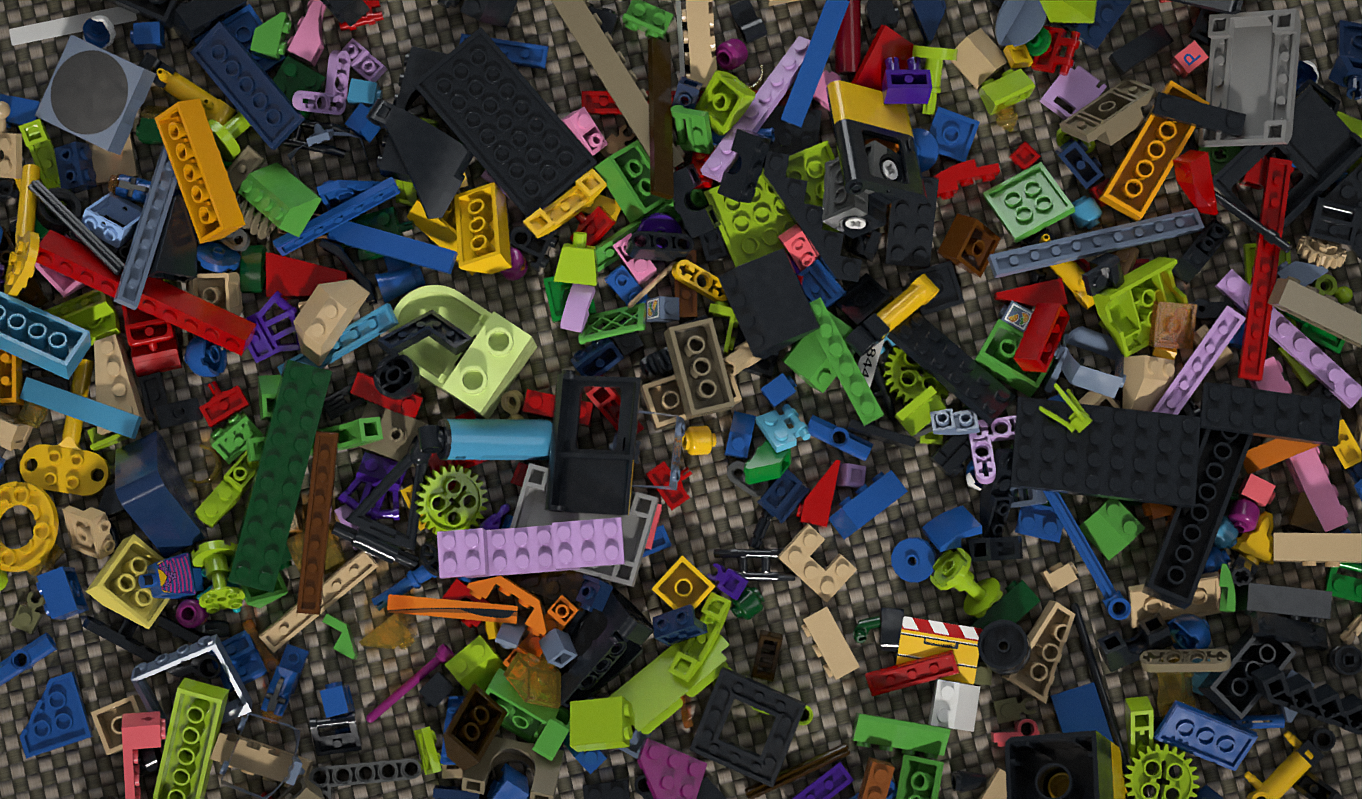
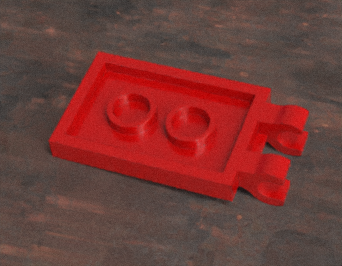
[851,25,913,91]

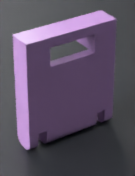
[1039,62,1107,120]

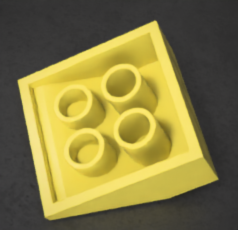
[86,534,170,629]

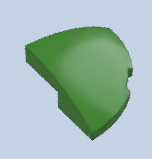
[1219,564,1236,613]

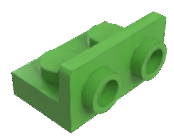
[622,0,674,40]
[209,411,263,464]

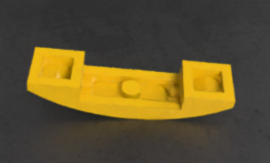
[523,168,607,238]

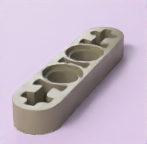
[1140,649,1232,673]

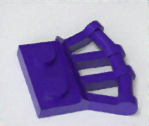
[245,291,301,363]
[337,452,407,521]

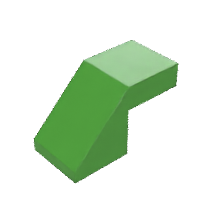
[322,614,358,659]

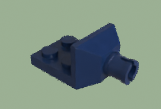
[1328,20,1362,100]

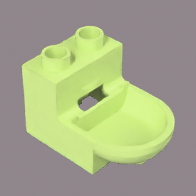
[389,285,537,419]

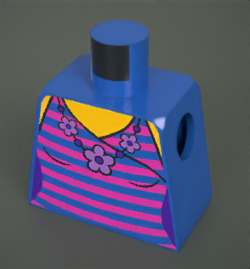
[138,552,196,599]

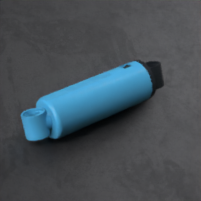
[418,419,552,460]

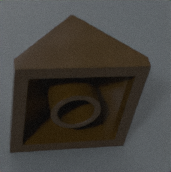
[1279,491,1325,533]

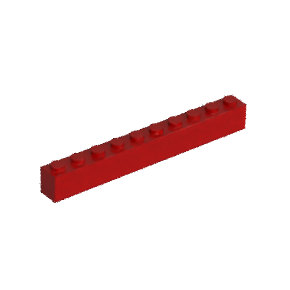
[36,230,257,356]

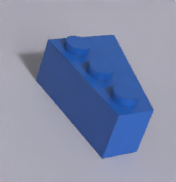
[828,470,908,540]

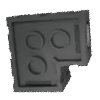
[822,140,905,238]

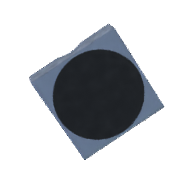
[35,35,156,155]

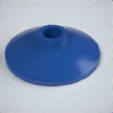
[897,128,939,172]

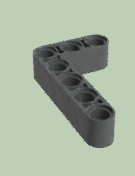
[309,758,423,799]

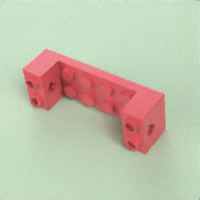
[122,711,166,799]

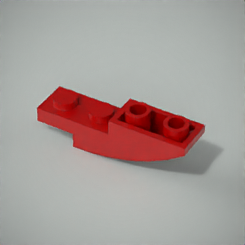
[934,159,1000,200]

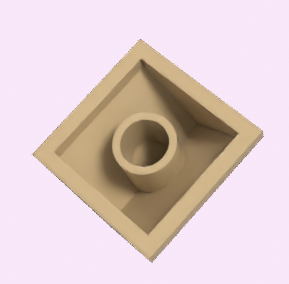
[950,28,1008,90]

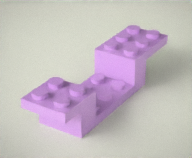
[437,517,625,578]

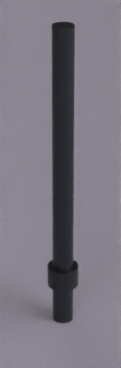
[1214,190,1292,253]

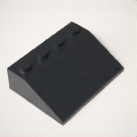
[718,248,821,359]

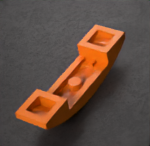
[1243,439,1319,474]

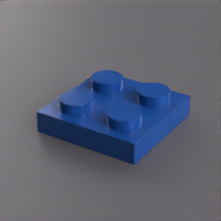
[929,107,980,163]

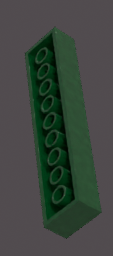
[226,359,332,593]

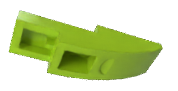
[194,450,258,528]

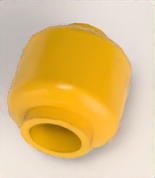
[682,426,716,455]

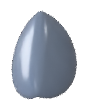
[995,0,1047,47]

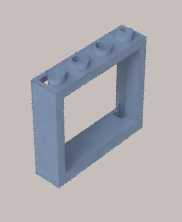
[131,634,253,741]

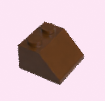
[937,213,1001,278]

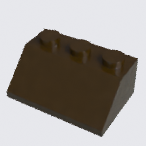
[443,683,508,771]

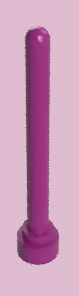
[366,643,455,723]

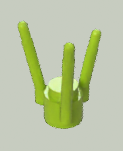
[1039,383,1093,433]

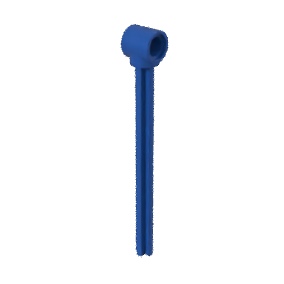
[1043,491,1131,620]

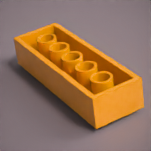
[1099,81,1210,221]
[155,98,246,244]

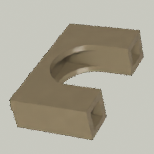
[462,736,564,799]

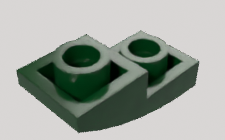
[240,245,267,293]

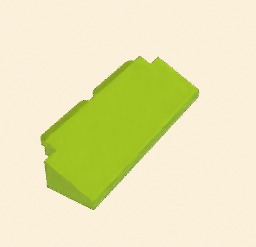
[608,634,730,735]

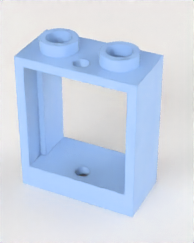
[81,191,143,249]

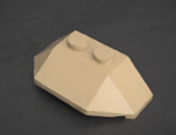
[294,280,370,366]

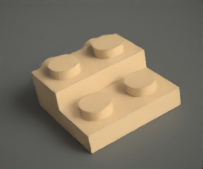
[62,505,115,560]

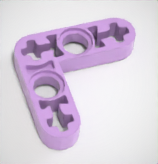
[292,50,350,115]
[968,415,1016,484]

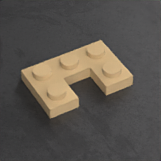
[777,523,857,603]

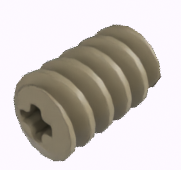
[236,195,276,240]

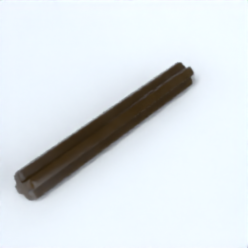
[745,743,850,799]

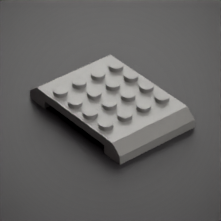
[1198,9,1301,147]
[510,463,659,587]

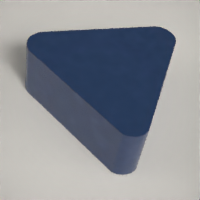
[115,431,207,558]

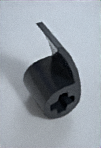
[729,0,768,44]
[880,608,904,652]

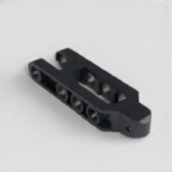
[82,614,224,679]

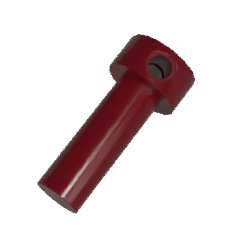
[834,0,861,75]

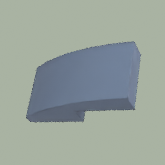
[930,408,980,435]
[495,615,528,649]

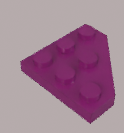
[637,738,708,799]

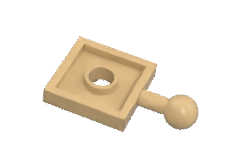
[0,101,22,179]

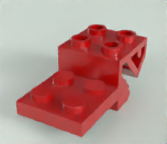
[122,278,182,377]

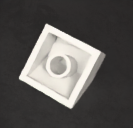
[928,679,980,732]

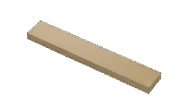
[259,550,379,653]

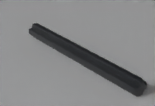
[28,180,125,275]

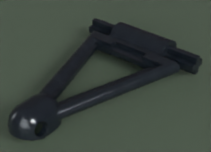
[331,434,432,570]

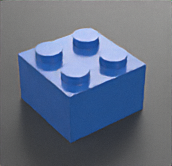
[36,566,89,620]

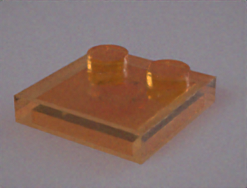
[1149,301,1197,349]

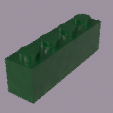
[963,580,1041,629]

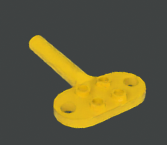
[4,164,41,298]
[20,359,111,496]

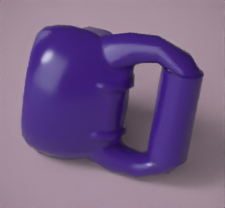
[479,503,511,530]

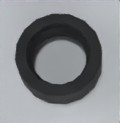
[36,187,82,233]

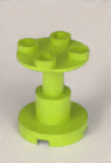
[191,540,245,614]
[930,548,1003,618]

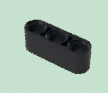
[625,231,694,262]

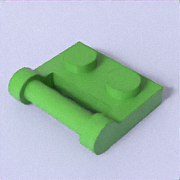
[671,105,714,154]

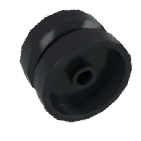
[977,620,1032,675]

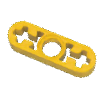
[672,260,728,302]

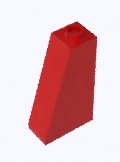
[266,252,353,300]

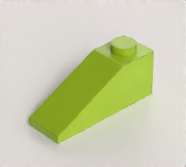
[1125,696,1154,770]

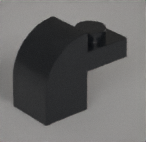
[1082,253,1125,297]
[969,536,1023,562]

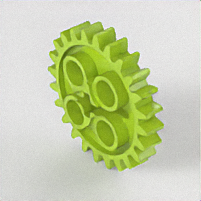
[883,347,950,405]
[415,464,488,535]
[1123,743,1200,799]

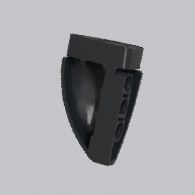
[553,581,654,708]

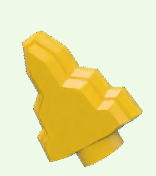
[1231,511,1274,565]

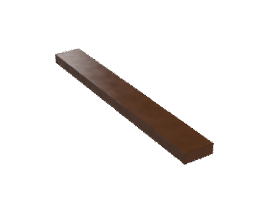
[296,431,339,615]

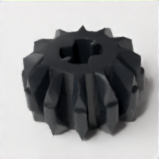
[639,347,673,380]

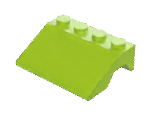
[1093,257,1193,358]

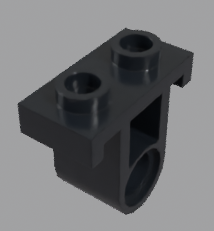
[510,226,560,273]

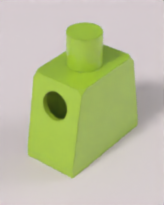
[554,232,598,286]

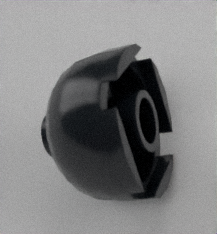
[373,353,421,400]

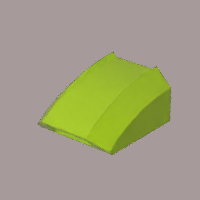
[695,71,756,136]

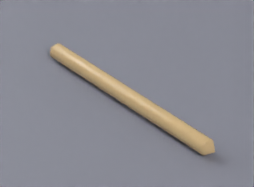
[628,261,676,308]

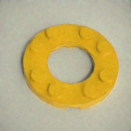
[0,481,59,572]

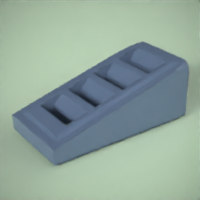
[1009,487,1047,508]

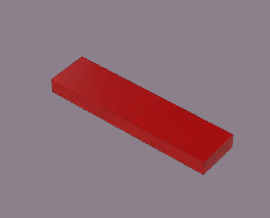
[865,650,960,697]

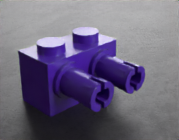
[882,57,932,104]

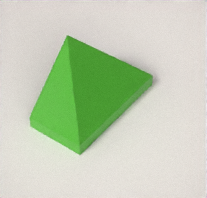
[238,572,288,609]

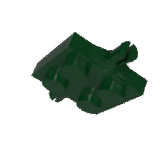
[341,207,415,262]

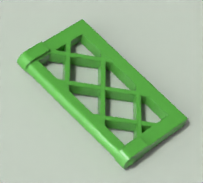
[578,302,646,345]

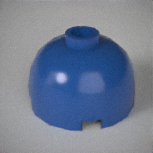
[184,336,227,377]
[1167,613,1211,660]

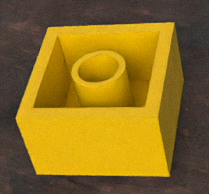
[652,556,716,610]

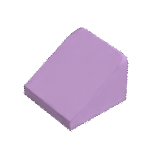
[837,463,866,488]

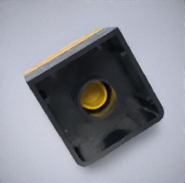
[1005,730,1125,799]

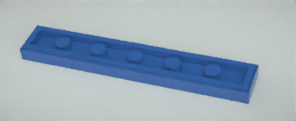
[781,0,850,128]
[273,177,401,256]
[327,221,458,274]

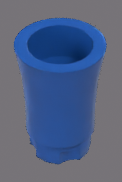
[374,265,426,304]

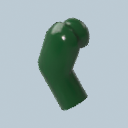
[853,616,881,643]

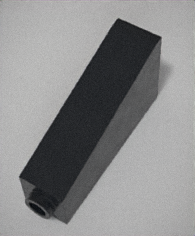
[147,195,197,283]

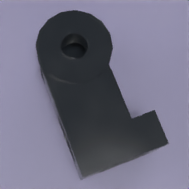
[1190,295,1234,321]

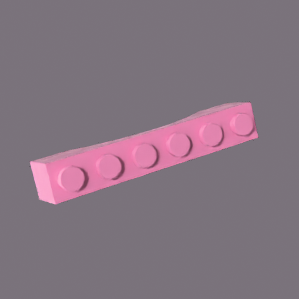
[287,0,326,67]

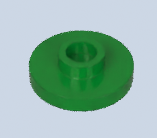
[1025,27,1051,56]

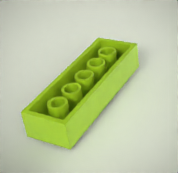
[153,678,229,799]

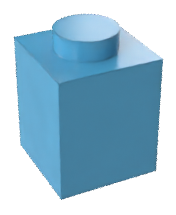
[347,78,383,107]

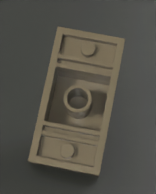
[1059,77,1157,151]
[359,402,431,474]

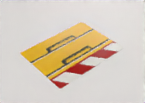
[896,616,983,684]

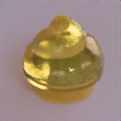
[996,108,1018,132]

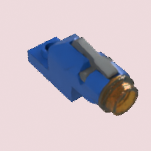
[108,174,182,205]
[260,644,310,724]

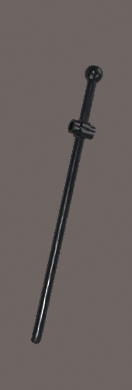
[1070,602,1148,799]

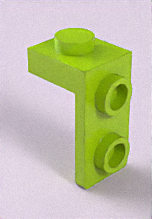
[708,301,738,355]

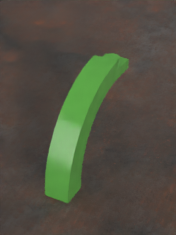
[246,417,383,462]

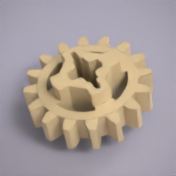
[1296,236,1347,269]

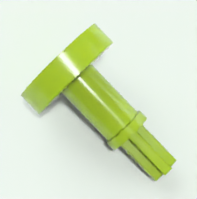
[912,45,958,115]
[208,111,251,161]

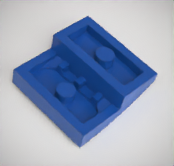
[922,505,982,552]
[209,629,269,693]

